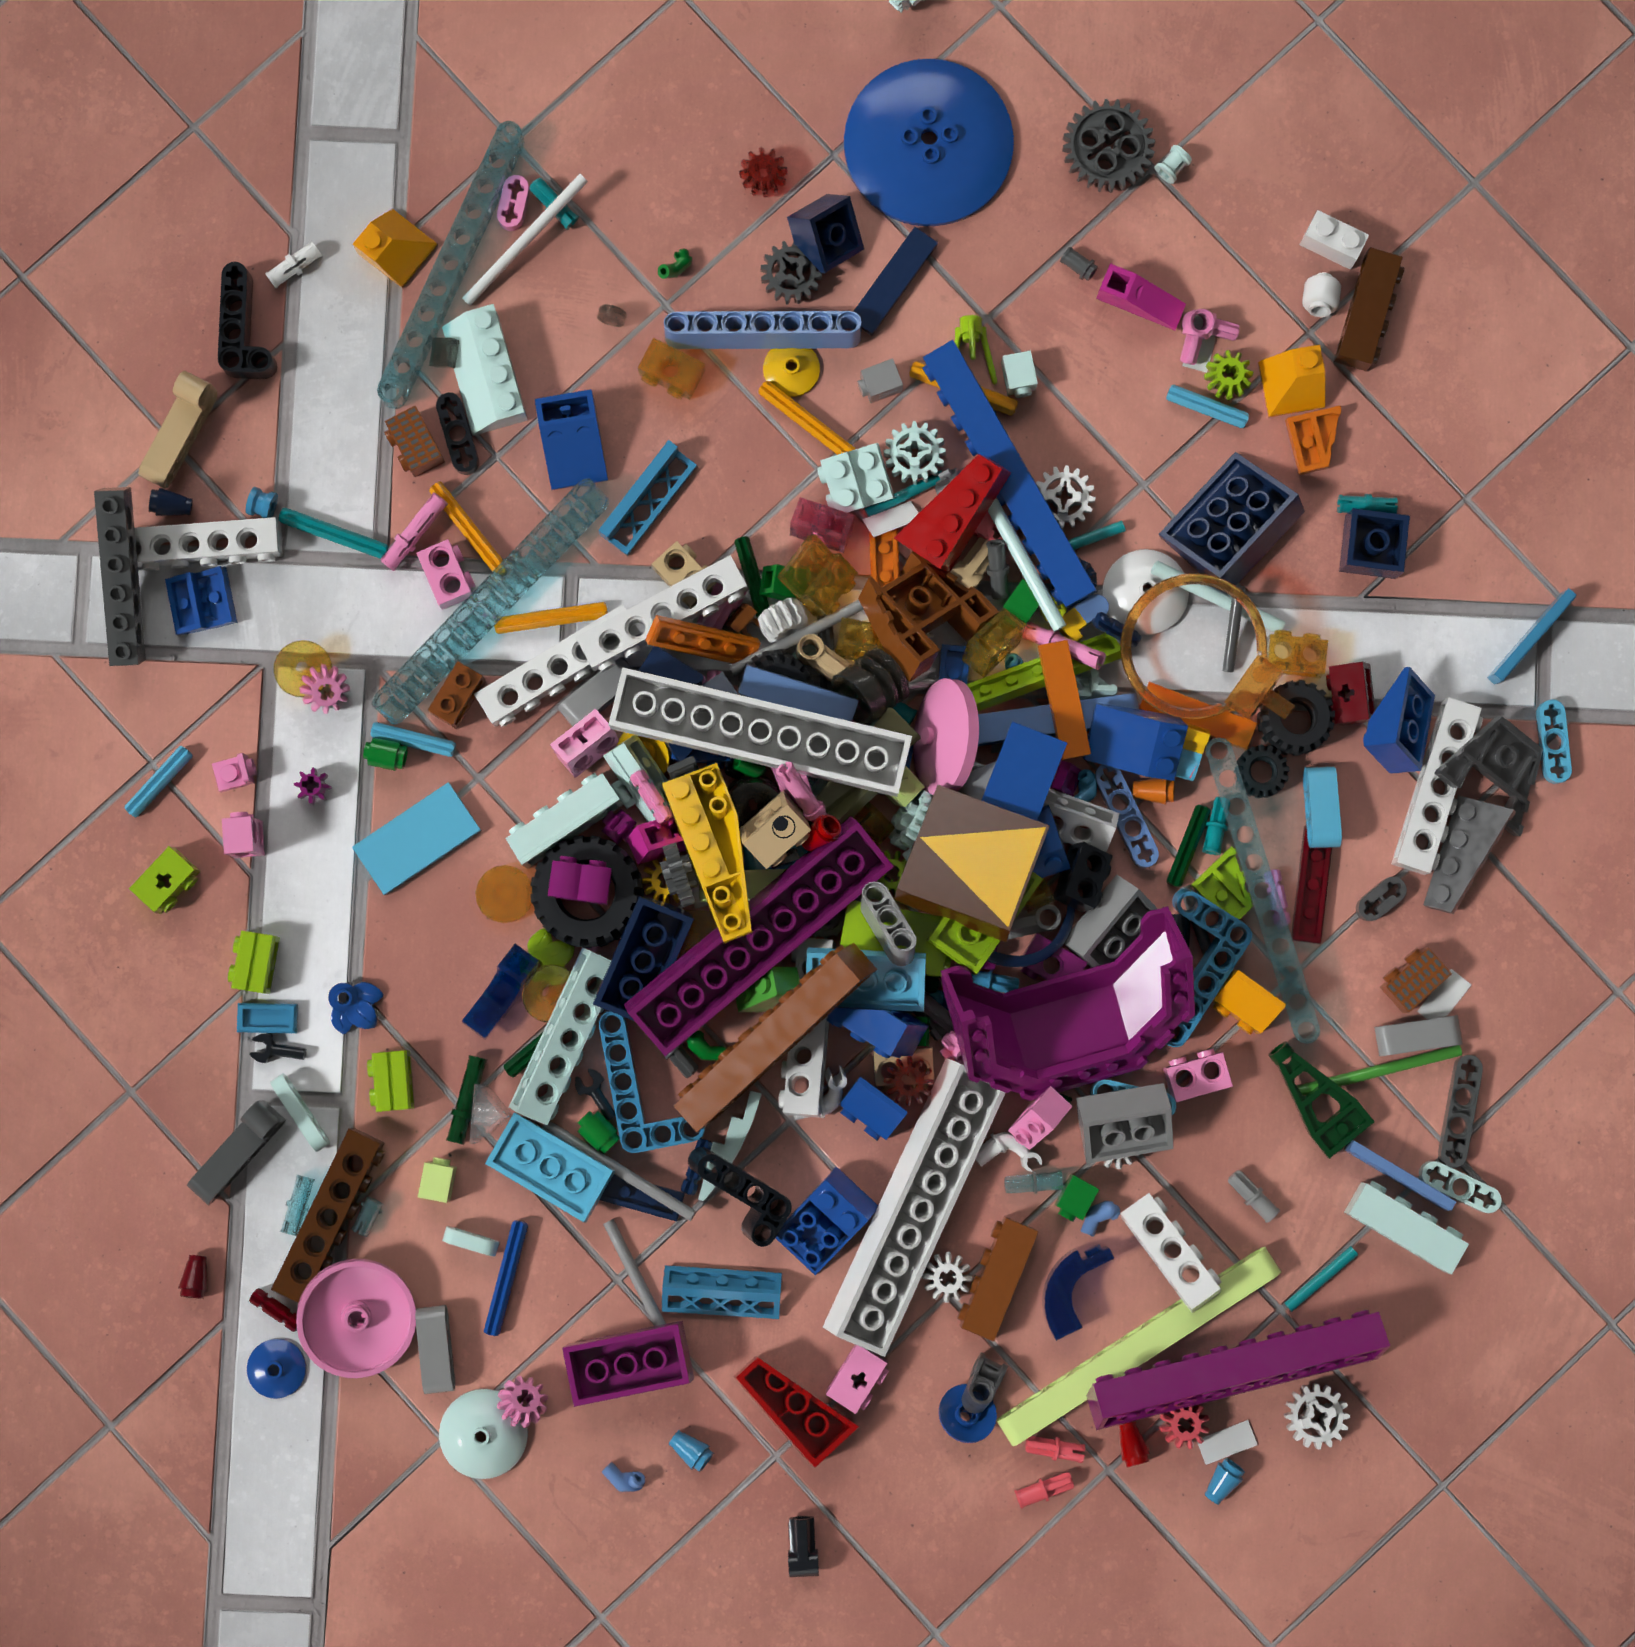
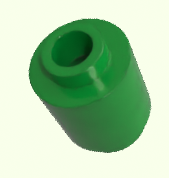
[363,737,408,771]
[577,1111,620,1154]

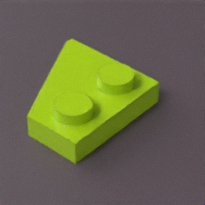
[1191,846,1253,920]

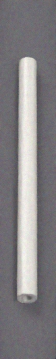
[462,174,588,306]

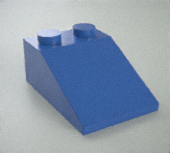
[1363,667,1435,774]
[1083,703,1188,781]

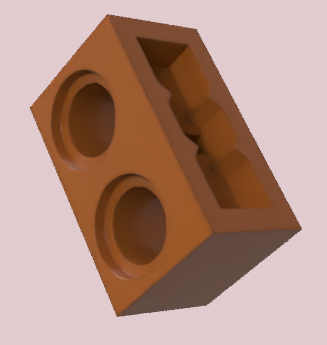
[427,661,486,729]

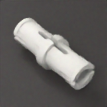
[265,241,322,288]

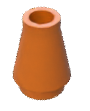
[1133,778,1175,805]

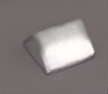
[469,1084,513,1144]

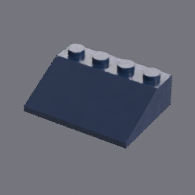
[1159,452,1305,594]

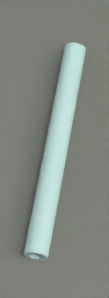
[988,499,1066,632]
[1151,560,1285,634]

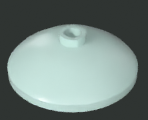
[439,1389,528,1479]

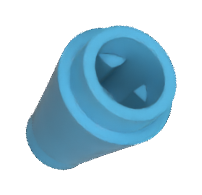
[669,1430,714,1472]
[1205,1458,1245,1505]

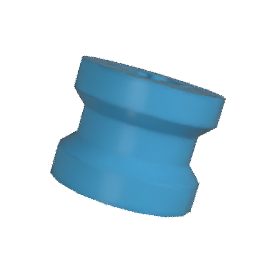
[245,487,278,518]

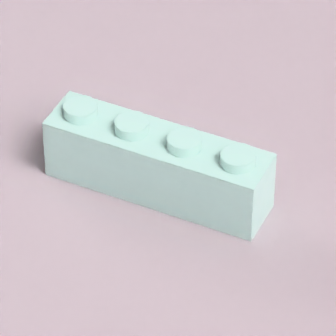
[1344,1181,1469,1275]

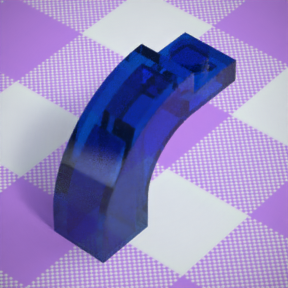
[462,943,539,1040]
[1042,1244,1114,1341]

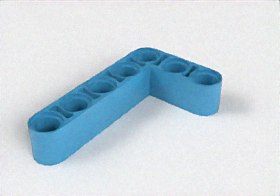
[1167,888,1252,1047]
[599,1011,705,1153]

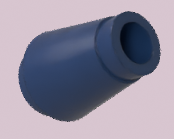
[149,488,193,516]

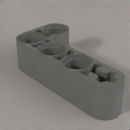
[187,1100,286,1206]

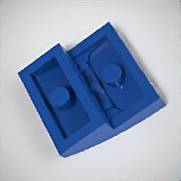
[165,566,238,635]

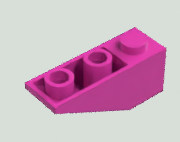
[1096,263,1186,331]

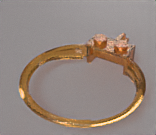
[1120,573,1295,721]

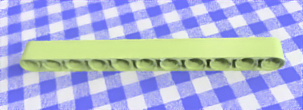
[996,1247,1281,1446]

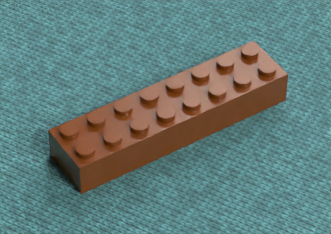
[674,943,878,1133]

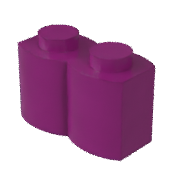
[548,856,612,905]

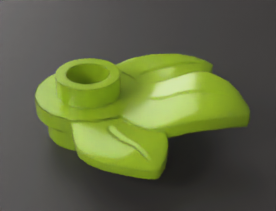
[521,928,575,985]

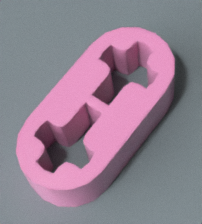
[497,175,530,231]

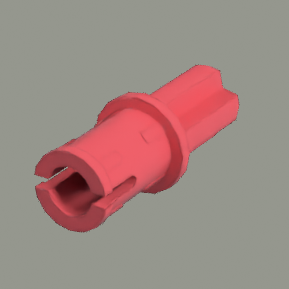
[1025,1435,1085,1463]
[1015,1472,1074,1509]

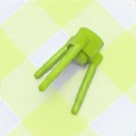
[954,315,998,384]

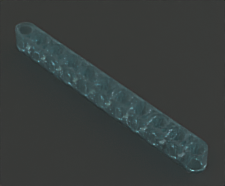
[377,121,525,409]
[371,478,609,725]
[1205,737,1320,1044]

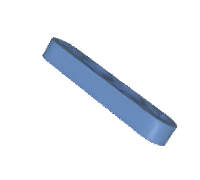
[1095,765,1159,868]

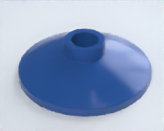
[247,1339,306,1399]
[939,1384,997,1443]

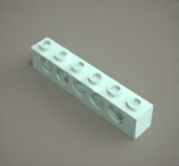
[509,947,611,1125]

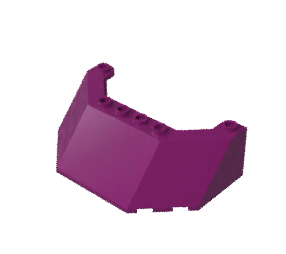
[941,906,1195,1101]

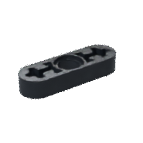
[436,392,479,475]

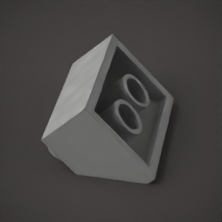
[1064,875,1157,968]
[1076,1083,1174,1164]

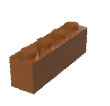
[957,1216,1039,1342]

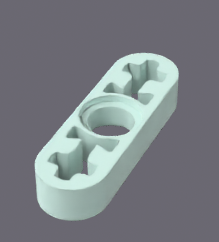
[270,1073,330,1152]
[1419,1161,1502,1213]

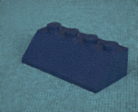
[593,896,694,1021]

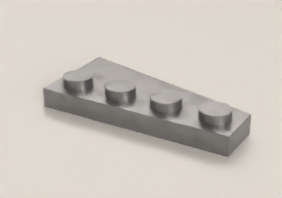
[1423,795,1516,915]

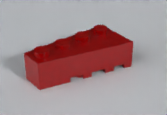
[894,454,1011,571]
[733,1357,859,1468]

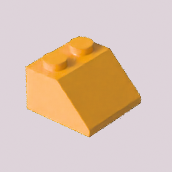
[1212,970,1286,1035]

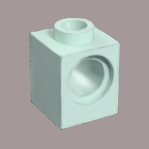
[1001,350,1038,398]

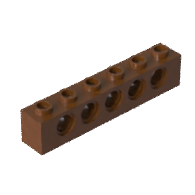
[271,1128,385,1303]

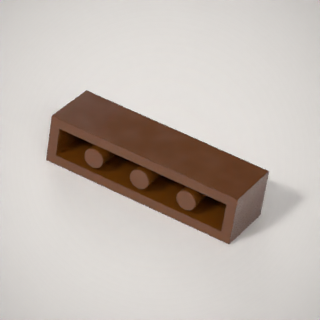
[1333,247,1405,371]

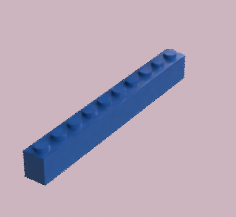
[922,339,1098,609]

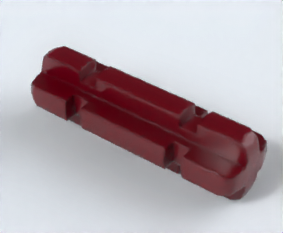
[249,1288,297,1332]

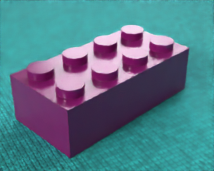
[562,1320,694,1407]

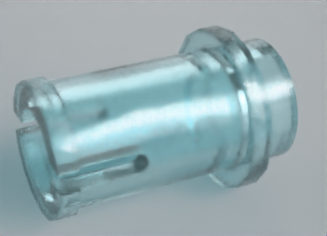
[351,1197,383,1237]

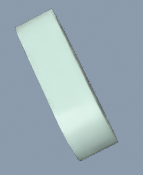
[442,1226,500,1256]

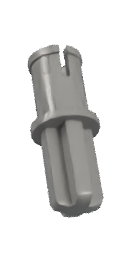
[1228,1170,1280,1223]

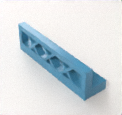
[598,440,697,556]
[662,1265,782,1319]

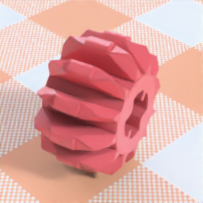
[1159,1404,1210,1449]

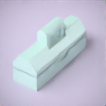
[603,735,671,822]

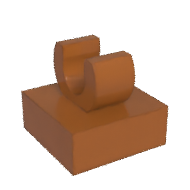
[725,603,760,637]

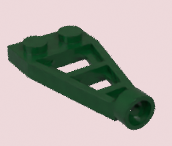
[1268,1041,1374,1159]

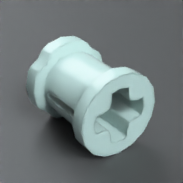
[1154,145,1192,184]

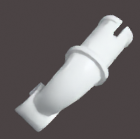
[794,1065,847,1120]
[975,1132,1042,1172]

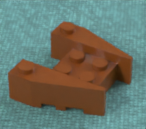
[858,551,999,682]

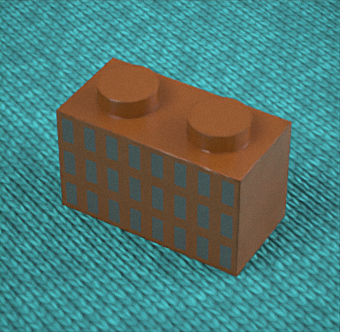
[384,406,445,477]
[1380,947,1452,1013]

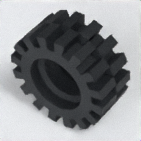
[1234,745,1290,799]

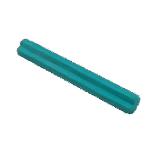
[278,507,388,559]

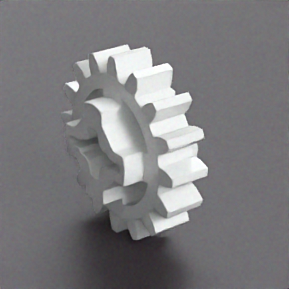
[1036,465,1095,529]
[1284,1383,1350,1449]

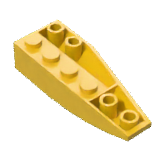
[662,763,752,943]

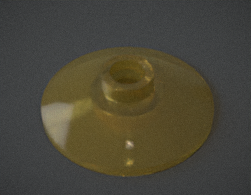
[273,640,332,697]
[522,964,570,1022]

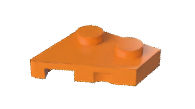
[1285,406,1341,475]

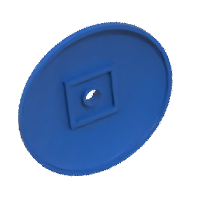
[844,59,1014,226]

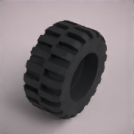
[530,835,644,948]

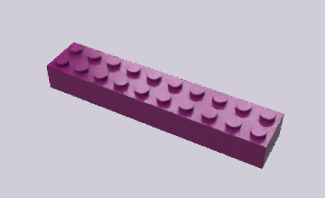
[624,816,894,1056]
[1086,1310,1390,1430]

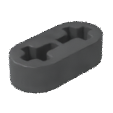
[1356,877,1407,921]

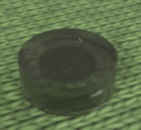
[597,304,627,327]

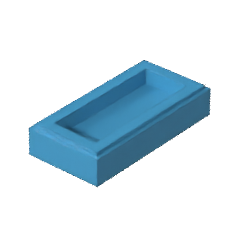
[237,1003,298,1033]

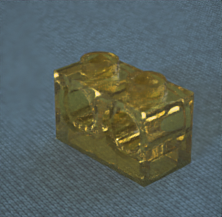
[1263,630,1328,678]

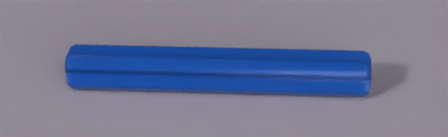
[484,1220,528,1336]

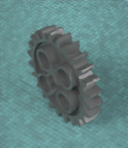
[1062,99,1155,193]

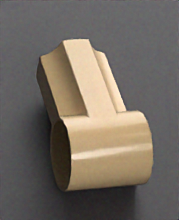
[951,537,989,589]
[796,634,852,687]

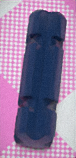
[1092,612,1142,647]
[681,1138,713,1196]

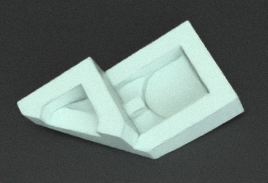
[1075,669,1117,700]

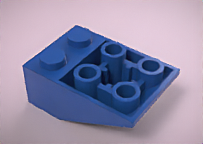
[535,389,608,490]
[826,1007,928,1058]
[776,1166,878,1275]

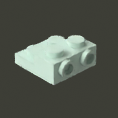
[817,443,895,516]

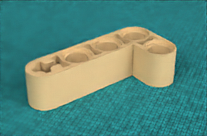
[138,371,218,489]

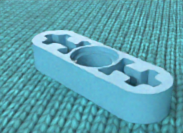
[1536,699,1572,784]

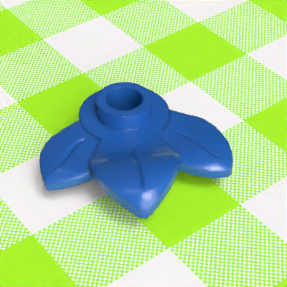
[328,982,384,1034]

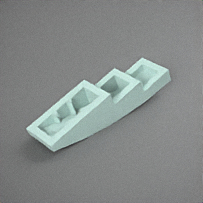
[698,1091,762,1201]

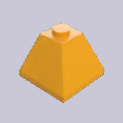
[353,209,438,288]
[1258,344,1325,418]

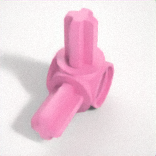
[1180,309,1239,365]

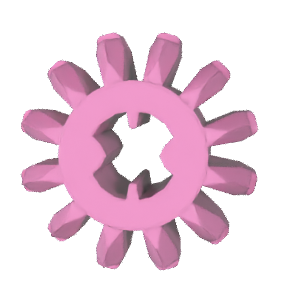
[299,664,350,714]
[497,1376,548,1428]

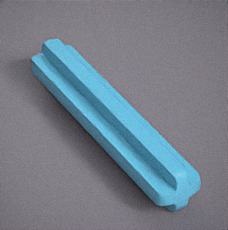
[1166,385,1249,428]
[370,722,456,757]
[124,746,193,817]

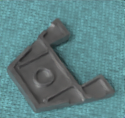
[1434,716,1543,836]

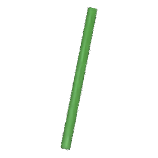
[1297,1045,1462,1096]

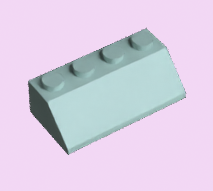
[442,304,528,436]
[505,773,624,869]

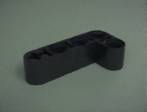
[218,262,278,379]
[688,1147,792,1247]

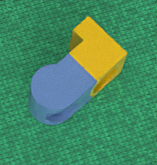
[1059,594,1109,642]

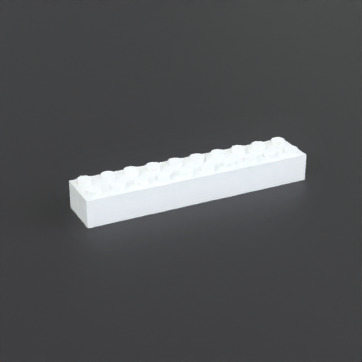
[608,667,912,797]
[823,1058,1005,1357]

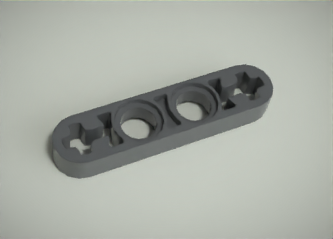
[1438,1055,1483,1168]

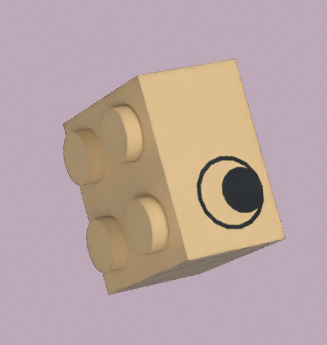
[740,791,811,869]

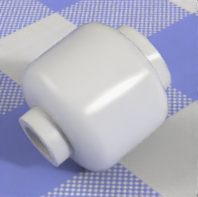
[1302,272,1341,318]

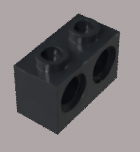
[1052,841,1113,912]

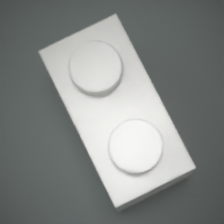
[1299,210,1369,270]

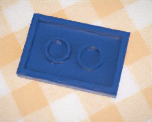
[981,721,1067,821]

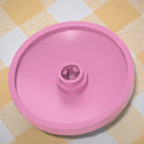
[913,678,979,795]
[296,1259,416,1378]

